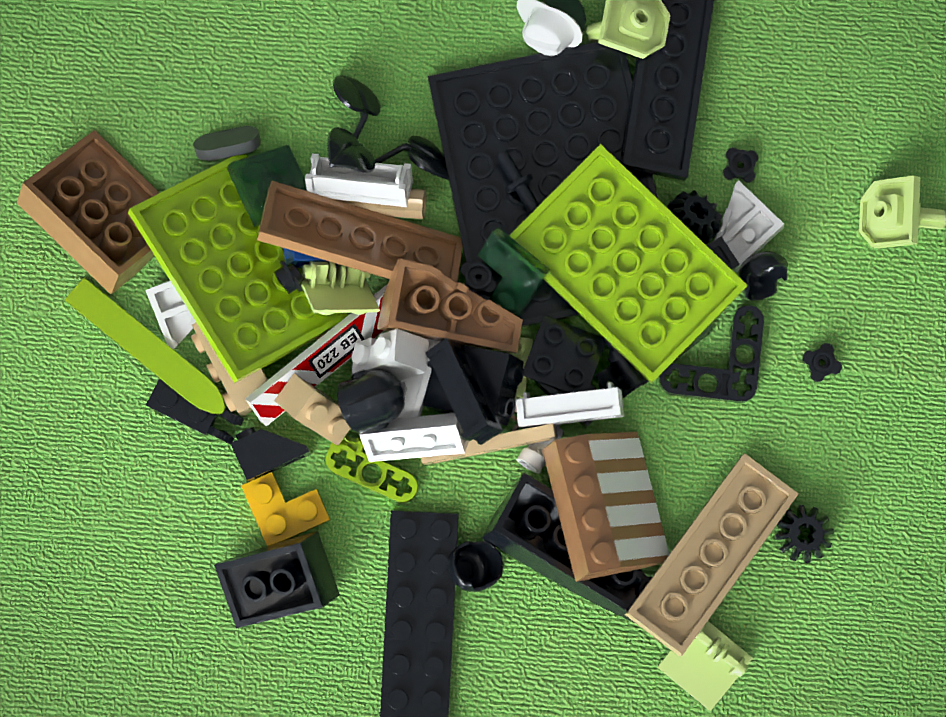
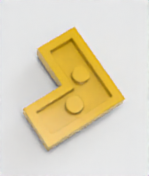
[241,472,330,546]

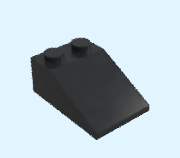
[214,531,340,628]

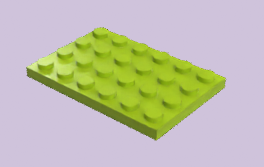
[505,144,748,384]
[128,154,348,383]

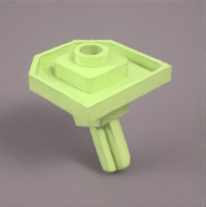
[586,0,671,59]
[859,175,946,248]

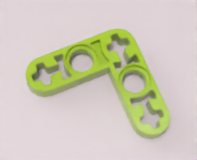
[326,434,418,503]

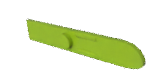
[64,277,226,414]

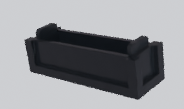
[425,338,503,445]

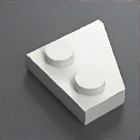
[715,181,784,273]
[145,281,196,349]

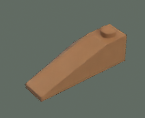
[377,259,523,353]

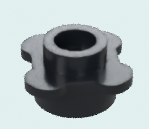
[723,148,758,183]
[274,260,304,294]
[461,260,496,293]
[802,343,842,382]

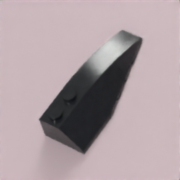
[482,473,652,625]

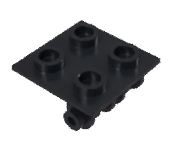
[523,315,606,393]

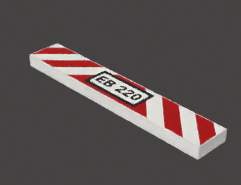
[245,284,388,426]

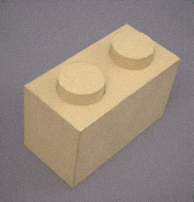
[274,373,351,446]

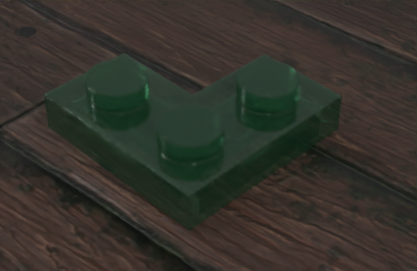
[477,227,551,317]

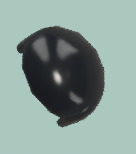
[738,251,788,301]
[448,540,504,592]

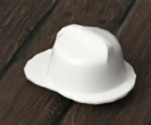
[517,0,583,56]

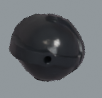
[337,369,408,434]

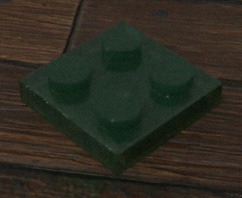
[227,144,307,227]

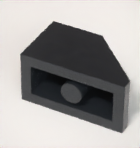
[230,427,311,482]

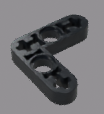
[659,305,764,403]

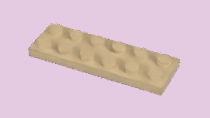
[625,453,799,657]

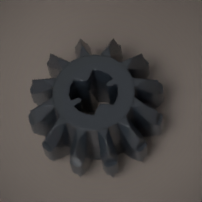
[667,190,722,245]
[775,505,834,563]

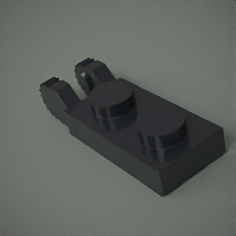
[146,378,244,445]

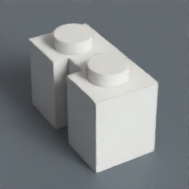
[352,329,429,381]

